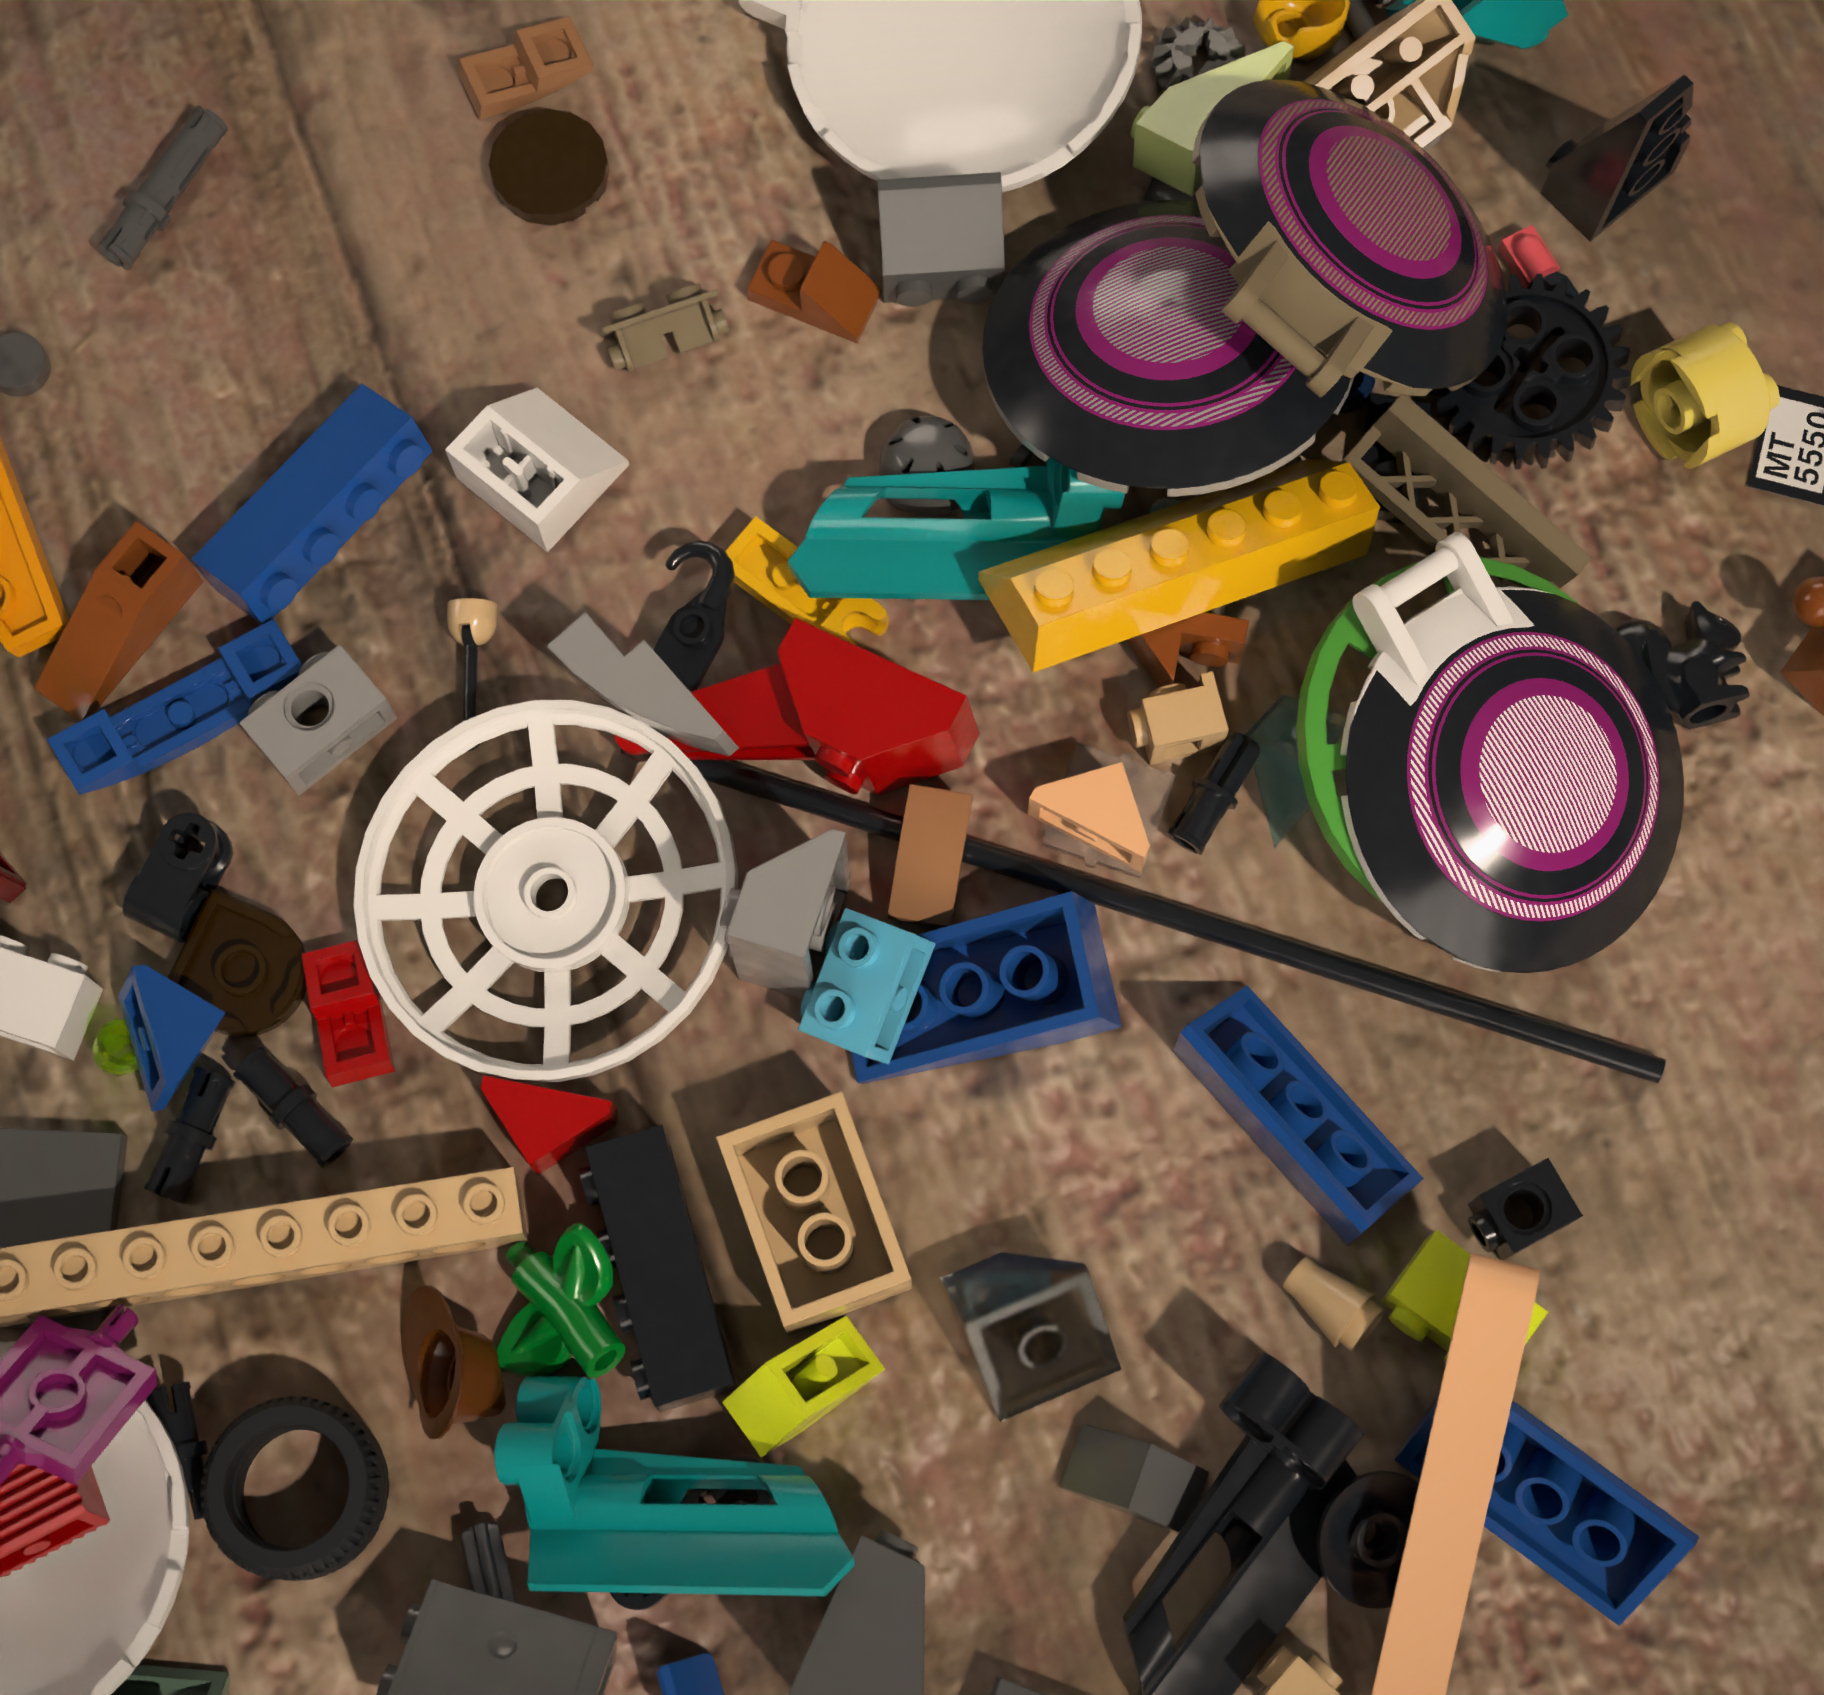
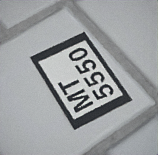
[1747,385,1824,506]

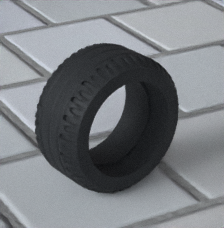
[200,1396,389,1581]

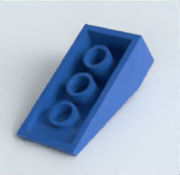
[851,891,1122,1084]

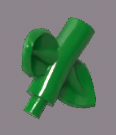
[496,1223,626,1378]

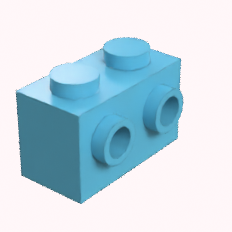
[798,908,936,1065]

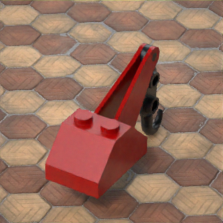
[614,540,980,796]

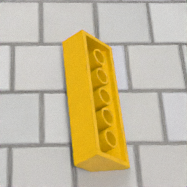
[978,459,1380,673]

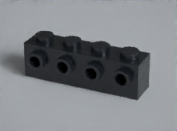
[579,1125,737,1412]

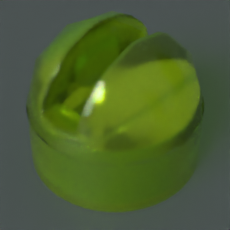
[93,1019,139,1077]

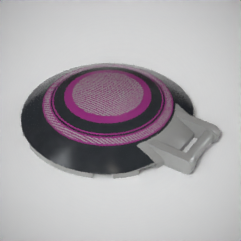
[982,200,1354,497]

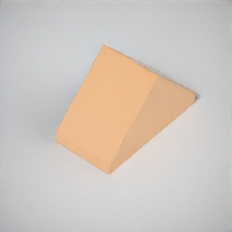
[1028,762,1150,873]

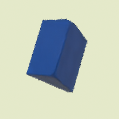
[656,1653,724,1695]

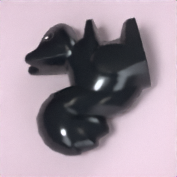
[1613,601,1750,730]

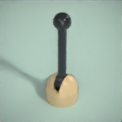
[447,598,498,751]

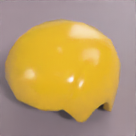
[1253,0,1350,61]

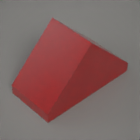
[480,1075,619,1175]

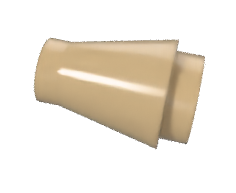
[1282,1257,1385,1352]

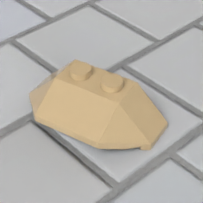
[1303,0,1476,148]

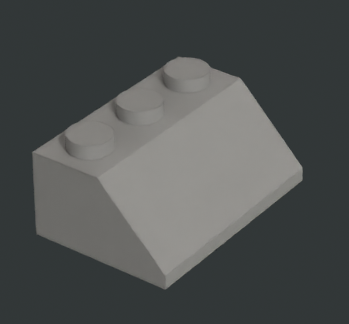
[720,829,851,999]

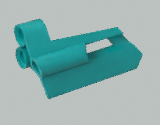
[787,458,1125,600]

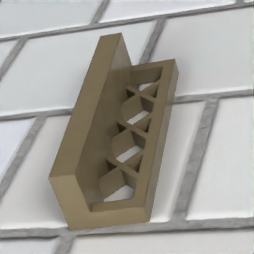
[1342,394,1592,589]

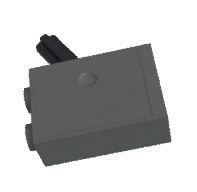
[376,1521,617,1695]

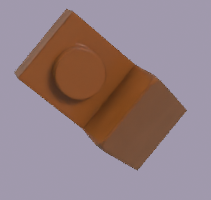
[747,239,882,344]
[1126,612,1249,687]

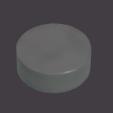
[0,332,51,397]

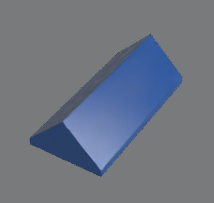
[1173,985,1424,1246]
[1394,1394,1699,1626]

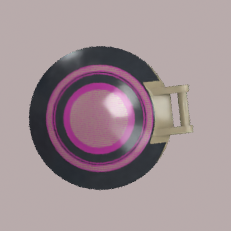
[1192,80,1507,398]

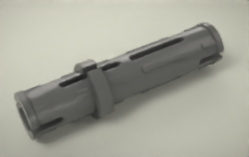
[97,106,228,270]

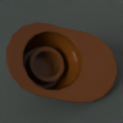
[401,1285,506,1439]

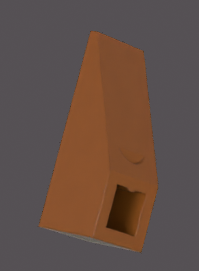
[34,521,203,722]

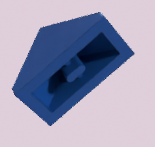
[118,964,225,1112]

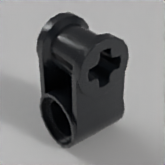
[123,812,233,943]

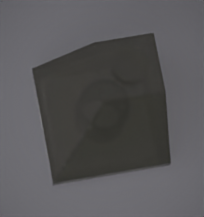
[941,1252,1122,1422]

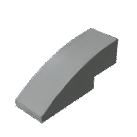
[547,612,739,756]

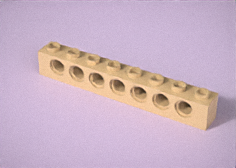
[0,1167,528,1327]

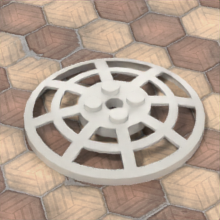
[353,700,739,1083]

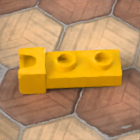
[726,516,889,645]

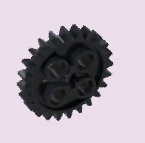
[1429,274,1631,470]

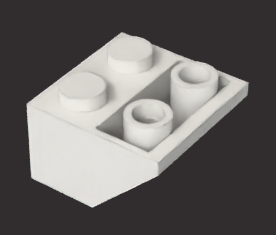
[445,388,629,552]

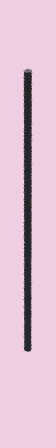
[621,749,1666,1084]

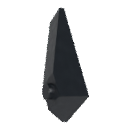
[1540,74,1694,242]

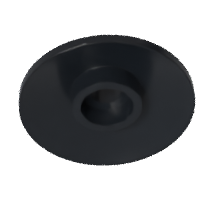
[1316,1470,1419,1609]

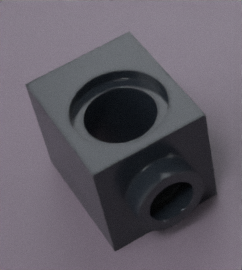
[1468,1158,1583,1261]

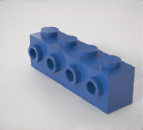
[192,383,433,625]

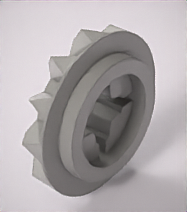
[1152,16,1245,92]

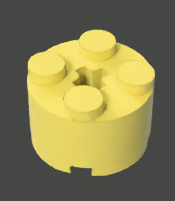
[1631,322,1780,469]

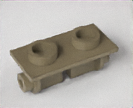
[600,283,729,372]

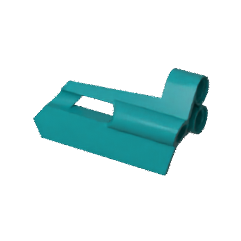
[494,1376,855,1596]

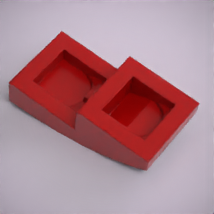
[302,940,395,1088]

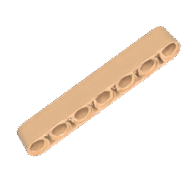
[1371,1253,1540,1695]

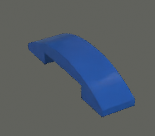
[47,619,303,795]

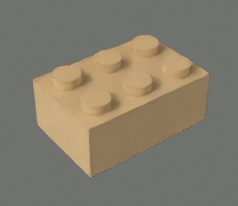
[716,1091,912,1335]

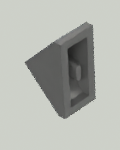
[1060,1423,1209,1534]

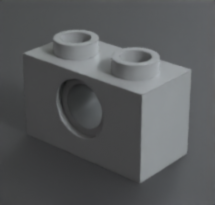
[239,644,397,796]

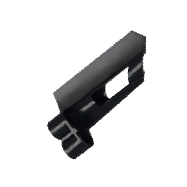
[1123,1351,1364,1695]

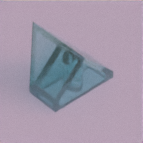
[1245,694,1347,847]

